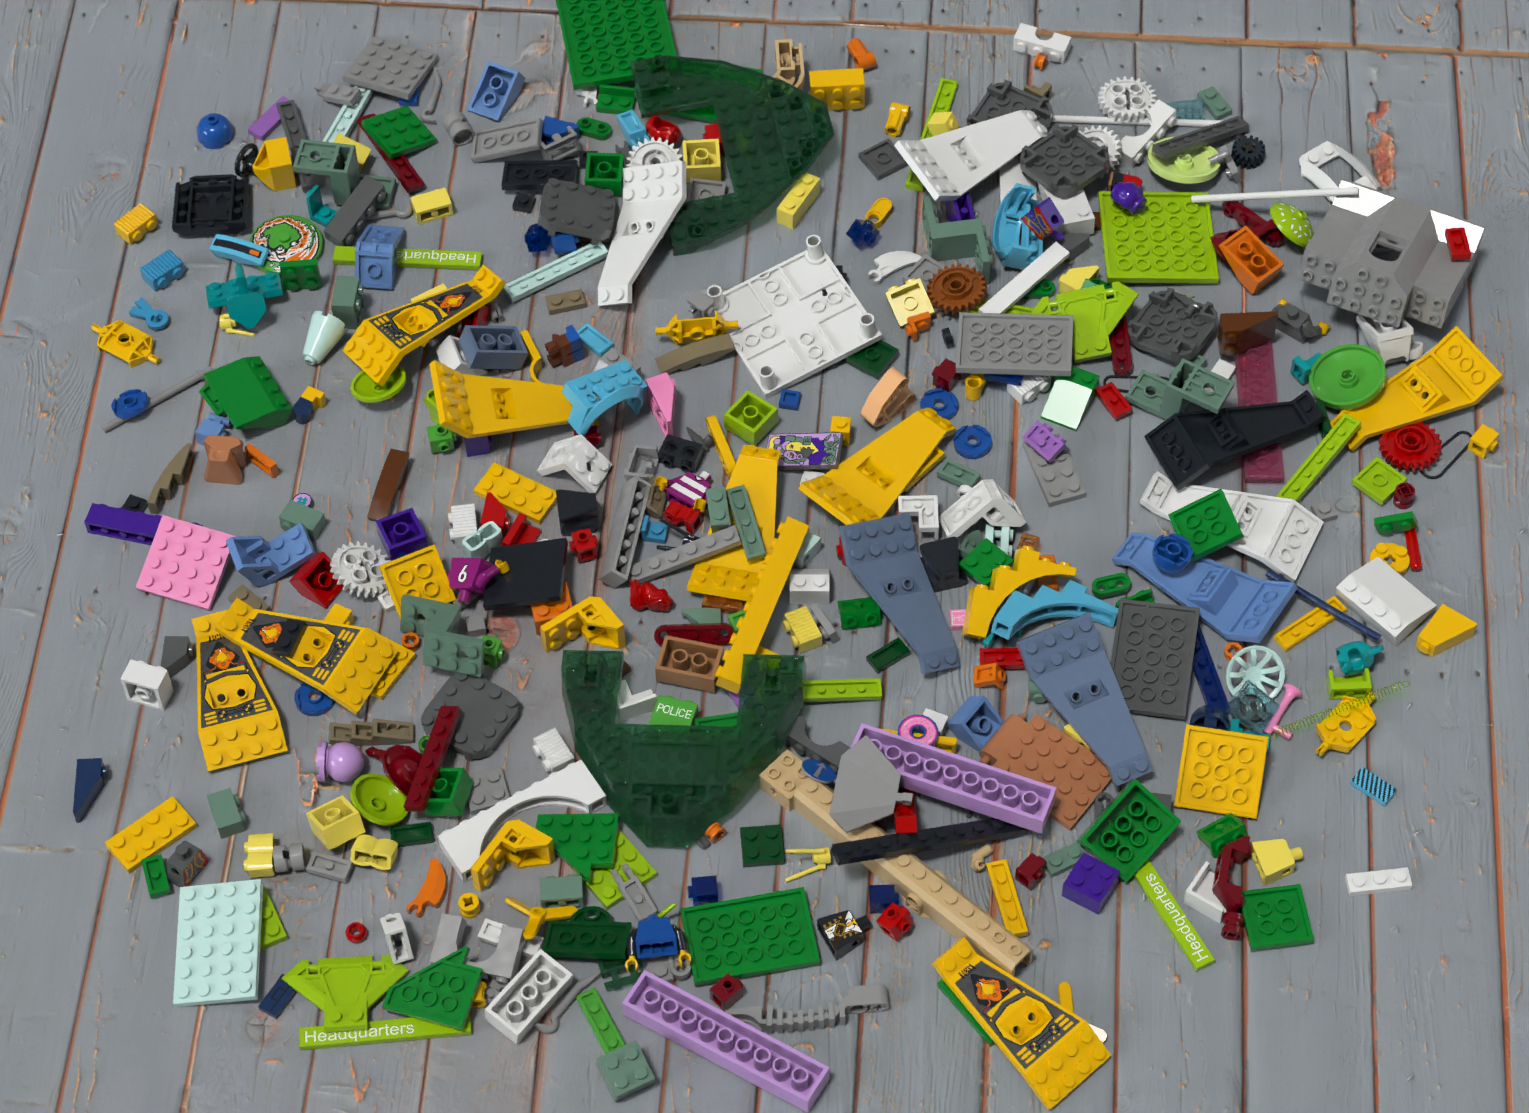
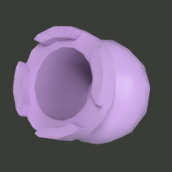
[316,741,364,782]

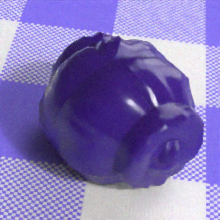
[1110,182,1147,215]

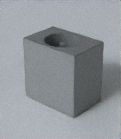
[465,614,487,637]

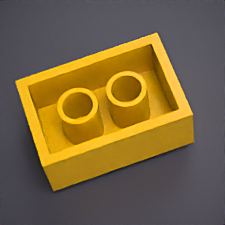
[809,68,865,111]

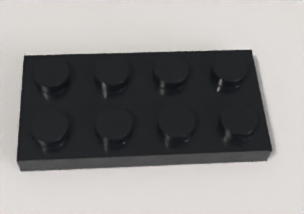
[501,160,578,190]

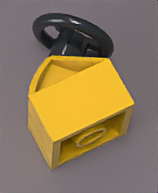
[234,137,297,192]

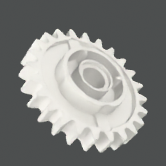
[1078,125,1123,181]
[626,137,683,168]

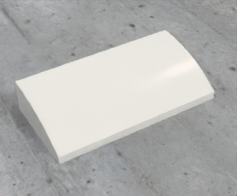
[999,156,1037,220]

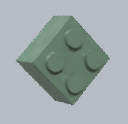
[331,276,366,330]
[596,1040,655,1102]

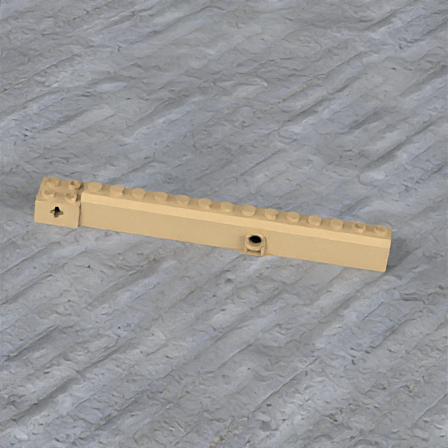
[759,749,1033,976]

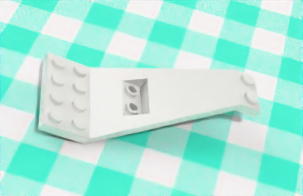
[894,110,1048,201]
[598,161,686,307]
[1139,471,1324,582]

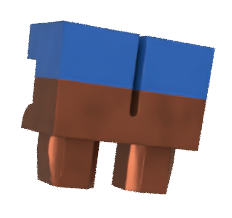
[545,325,584,368]

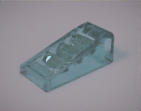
[1167,98,1206,120]

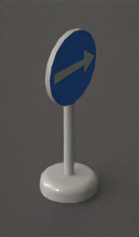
[801,759,836,784]

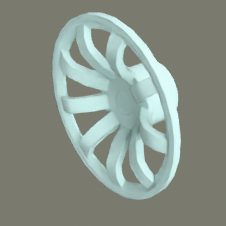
[1226,645,1285,704]

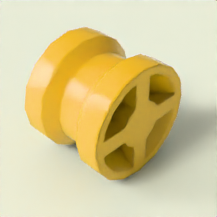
[458,893,480,919]

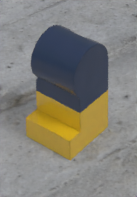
[293,386,327,424]

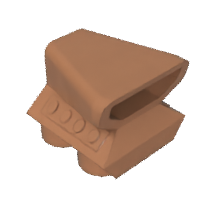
[203,435,247,485]

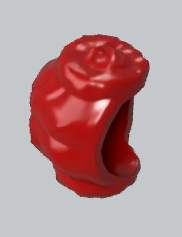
[646,115,681,145]

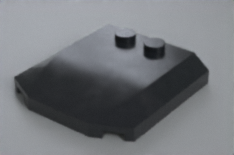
[172,174,250,236]

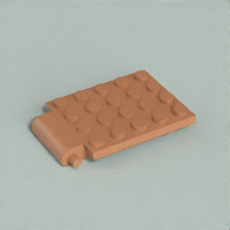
[979,713,1112,831]

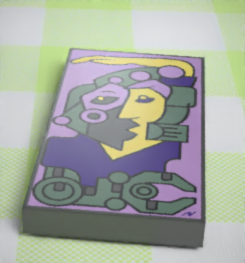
[766,432,844,470]

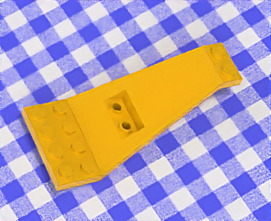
[429,360,599,439]
[799,407,957,525]
[687,445,781,602]

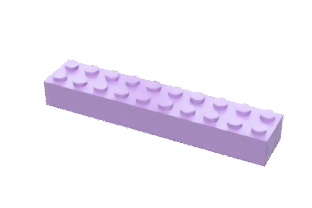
[851,723,1057,834]
[622,970,830,1113]

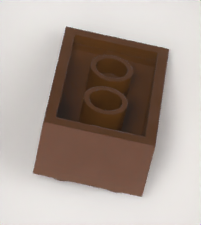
[1217,311,1278,355]

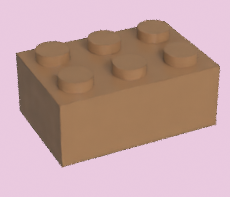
[655,635,724,693]

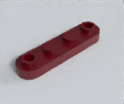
[1222,201,1284,246]
[1109,315,1132,376]
[654,623,734,646]

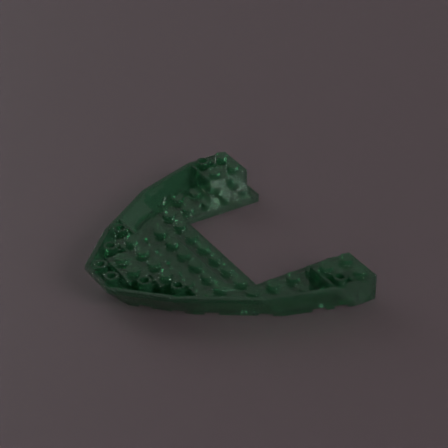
[630,55,834,256]
[561,650,806,848]

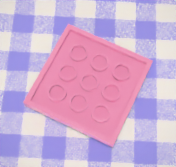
[135,515,236,611]

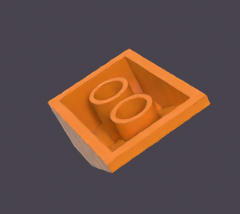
[1219,226,1284,295]

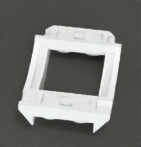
[1299,141,1382,202]

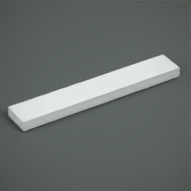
[979,242,1070,314]

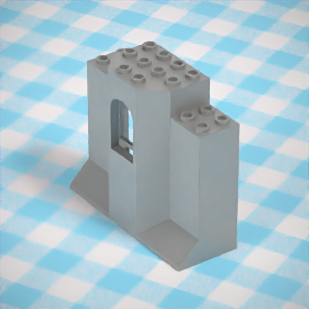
[1297,179,1485,329]

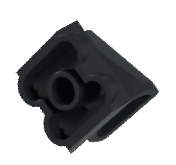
[556,489,600,536]
[919,537,968,593]

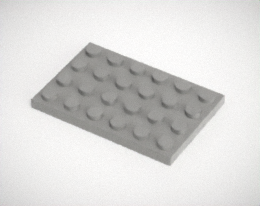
[956,312,1073,376]

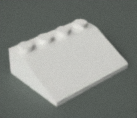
[1336,557,1437,647]

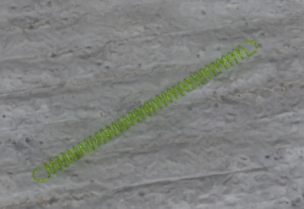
[1267,681,1410,738]

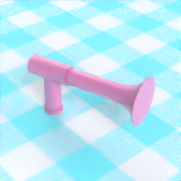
[1262,684,1302,741]

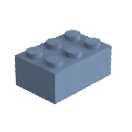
[458,325,528,369]

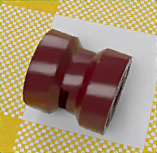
[1393,482,1415,510]
[1221,912,1244,941]

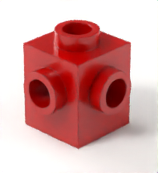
[569,528,598,563]
[876,902,914,941]

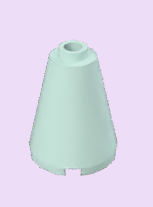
[302,311,347,365]

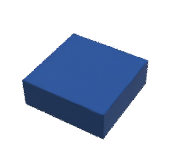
[779,389,801,411]

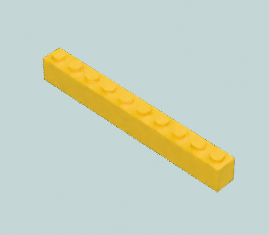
[715,516,809,694]

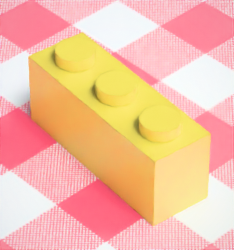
[777,172,820,230]

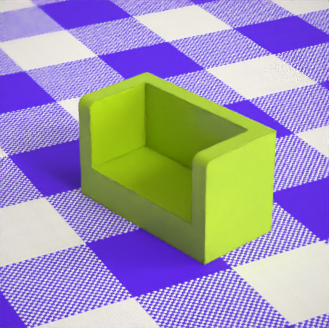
[1326,668,1372,700]

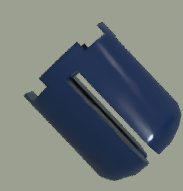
[1190,705,1230,731]

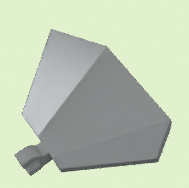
[829,735,913,833]

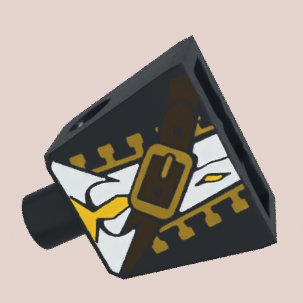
[817,910,871,961]

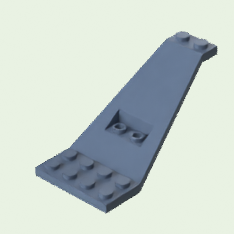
[839,513,960,674]
[1016,612,1153,786]

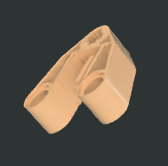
[860,367,916,427]

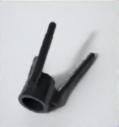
[656,518,700,551]

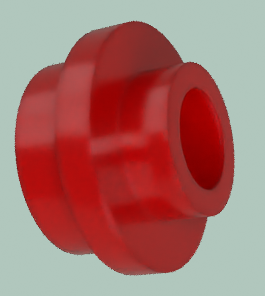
[345,922,367,943]

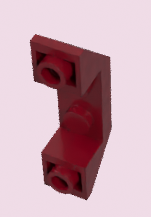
[1212,835,1252,912]

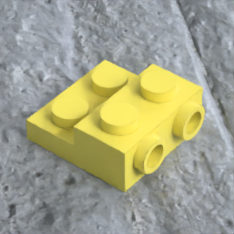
[885,278,935,328]

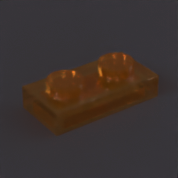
[702,594,744,614]

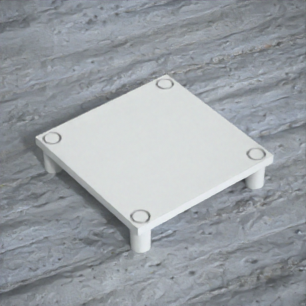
[707,235,883,399]

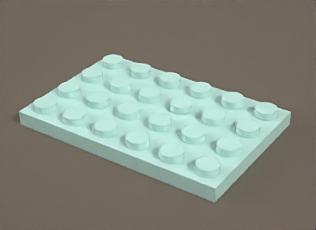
[173,879,263,1007]

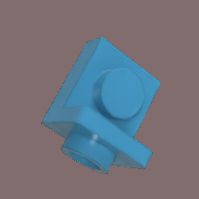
[639,515,669,544]

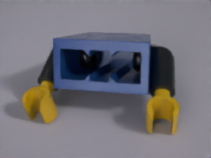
[625,914,691,973]

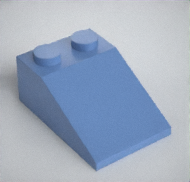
[467,61,526,122]

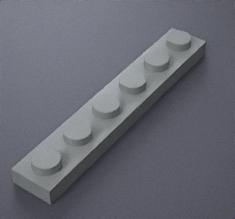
[628,525,742,584]

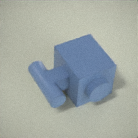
[195,413,232,446]

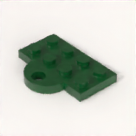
[542,906,632,959]

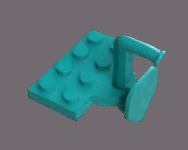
[206,264,283,329]

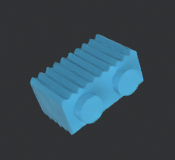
[140,249,185,291]

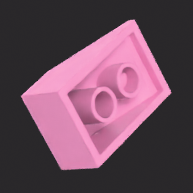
[645,372,677,437]

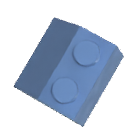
[947,696,1004,752]

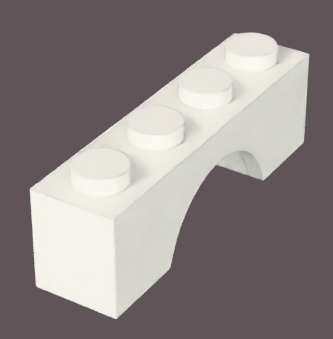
[1117,99,1177,168]

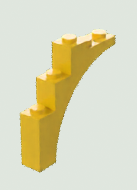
[962,546,1077,639]

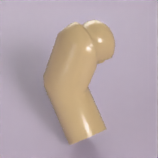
[971,844,993,872]

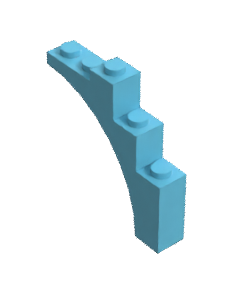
[991,580,1119,640]

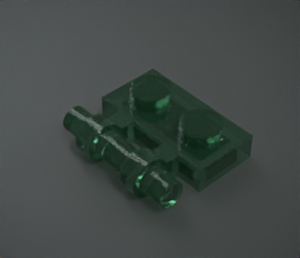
[596,956,643,991]

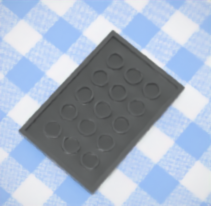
[1110,599,1200,720]

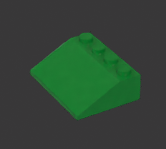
[203,356,292,430]
[1076,779,1181,883]

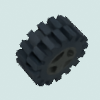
[1231,135,1265,170]

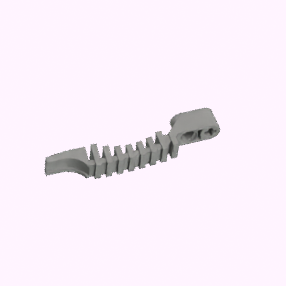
[725,984,889,1034]

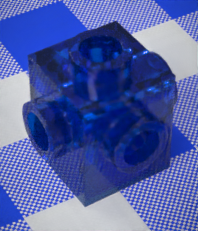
[846,219,879,247]
[524,223,552,252]

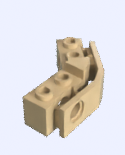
[753,39,805,119]

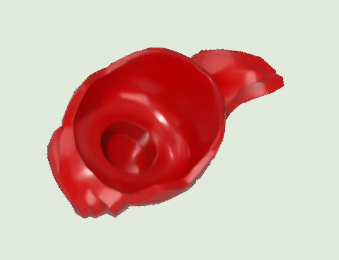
[629,579,674,611]

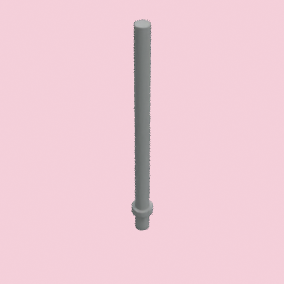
[101,366,213,433]

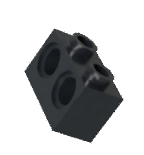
[659,434,704,473]

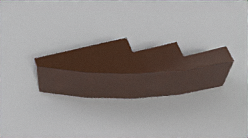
[367,449,410,521]

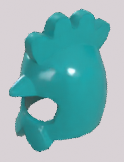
[1336,641,1384,677]

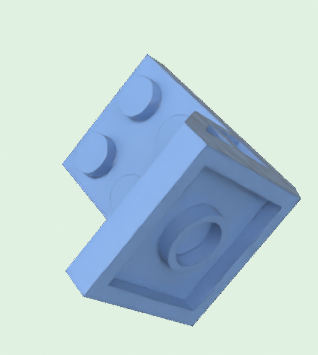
[355,225,404,289]
[226,522,316,586]

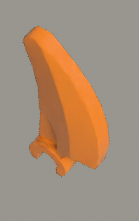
[406,859,447,918]

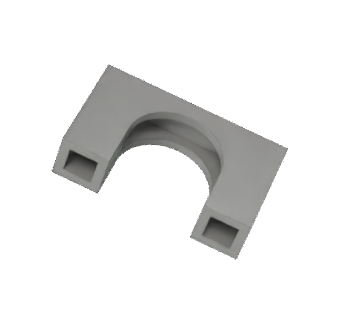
[430,913,525,984]

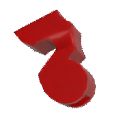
[662,501,703,535]

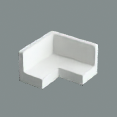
[898,495,939,540]
[606,677,658,722]
[1184,861,1228,923]

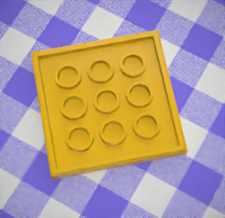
[1174,724,1269,819]

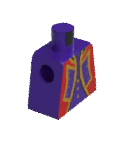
[1020,197,1064,242]

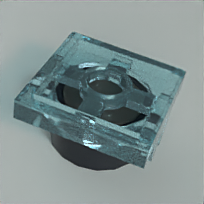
[1227,680,1280,735]

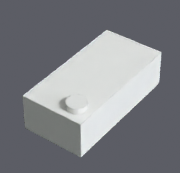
[1038,183,1095,234]
[484,949,573,1045]

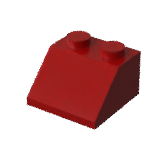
[289,552,344,608]

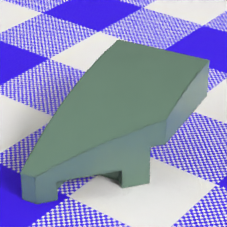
[681,608,721,624]

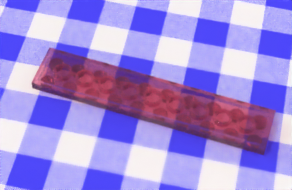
[1234,339,1284,483]

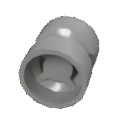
[443,111,474,146]
[273,843,306,873]

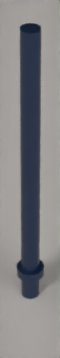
[1266,569,1382,642]

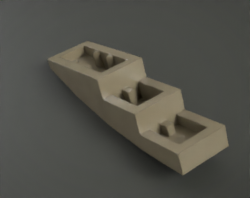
[655,333,735,374]
[147,443,194,515]
[328,718,413,746]

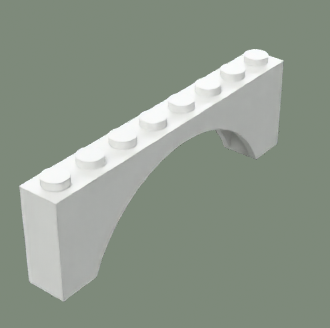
[437,760,607,883]

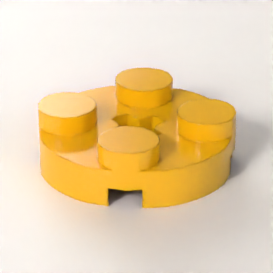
[1369,543,1410,575]

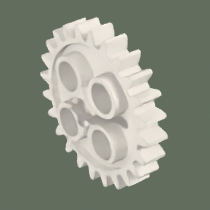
[1098,76,1157,123]
[330,541,391,598]

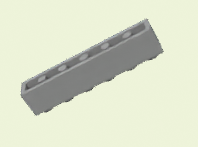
[598,475,651,588]

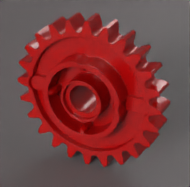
[1379,421,1442,472]

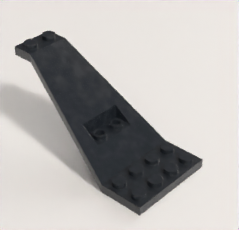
[1144,390,1326,491]

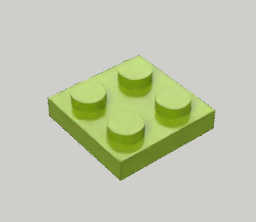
[1351,457,1407,506]

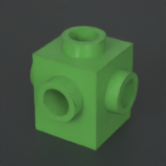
[427,424,457,453]
[482,635,505,669]

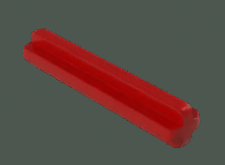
[1404,528,1422,572]

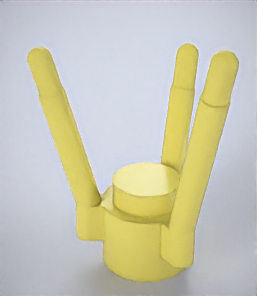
[219,314,255,337]
[785,847,831,882]

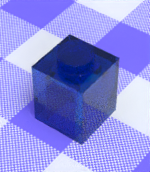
[688,876,718,906]
[869,885,899,914]

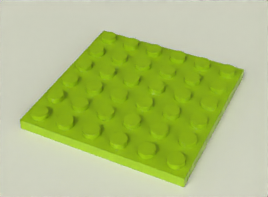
[1098,191,1219,284]

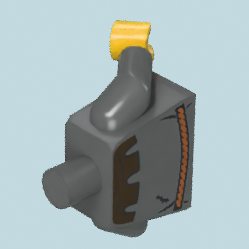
[1272,298,1330,344]

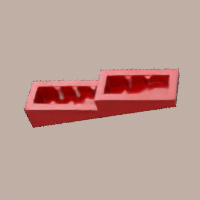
[894,789,917,833]

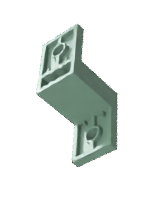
[293,139,396,210]
[922,195,993,285]
[1125,358,1235,420]
[400,594,485,677]

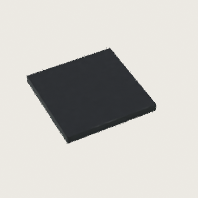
[483,538,568,611]

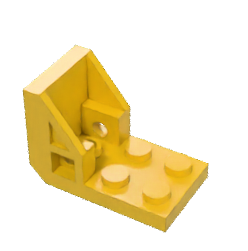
[540,596,626,654]
[471,819,555,892]

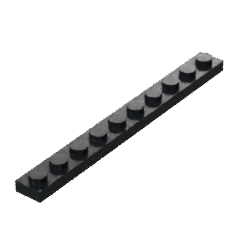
[831,818,1029,865]

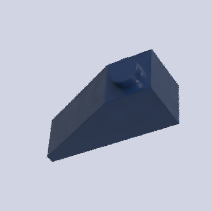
[73,758,108,823]

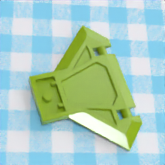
[1030,281,1139,363]
[282,954,409,1033]

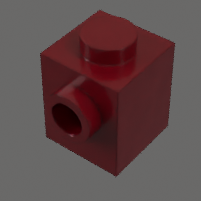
[932,358,961,392]
[710,973,743,1012]

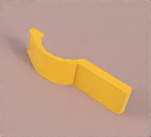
[520,330,555,385]

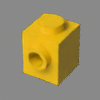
[830,416,851,446]
[1467,424,1499,459]
[323,603,354,626]

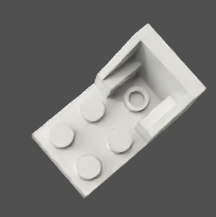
[938,479,1026,538]

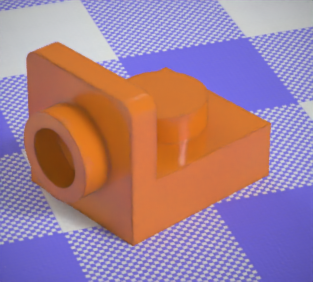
[905,311,931,342]
[973,663,1006,690]

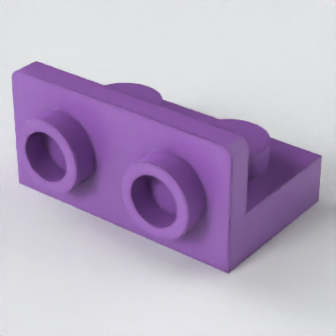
[1022,420,1069,463]

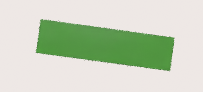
[576,988,626,1054]

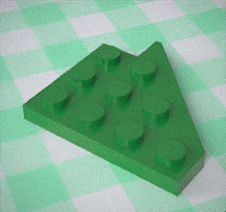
[535,813,620,883]
[382,946,484,1031]

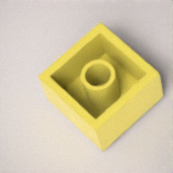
[682,139,721,183]
[306,795,366,850]

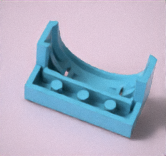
[992,183,1043,270]
[562,360,648,436]

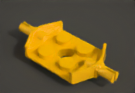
[655,311,739,345]
[91,320,161,368]
[1315,692,1377,756]

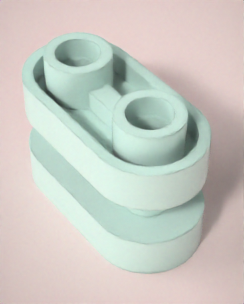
[985,524,1013,557]

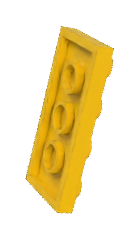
[474,462,557,525]
[105,796,197,874]

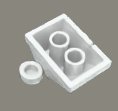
[1356,314,1424,365]

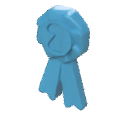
[129,297,169,330]

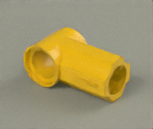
[885,102,910,137]
[964,373,991,401]

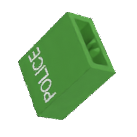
[645,695,699,755]

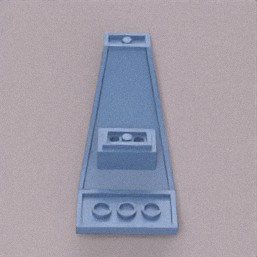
[1112,533,1298,643]

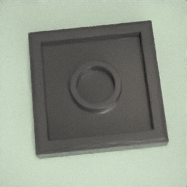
[858,138,909,181]

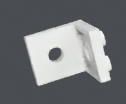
[537,434,612,493]

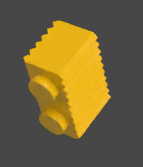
[114,203,158,245]

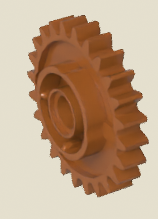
[927,263,987,315]

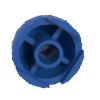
[197,113,234,150]
[1152,533,1193,573]

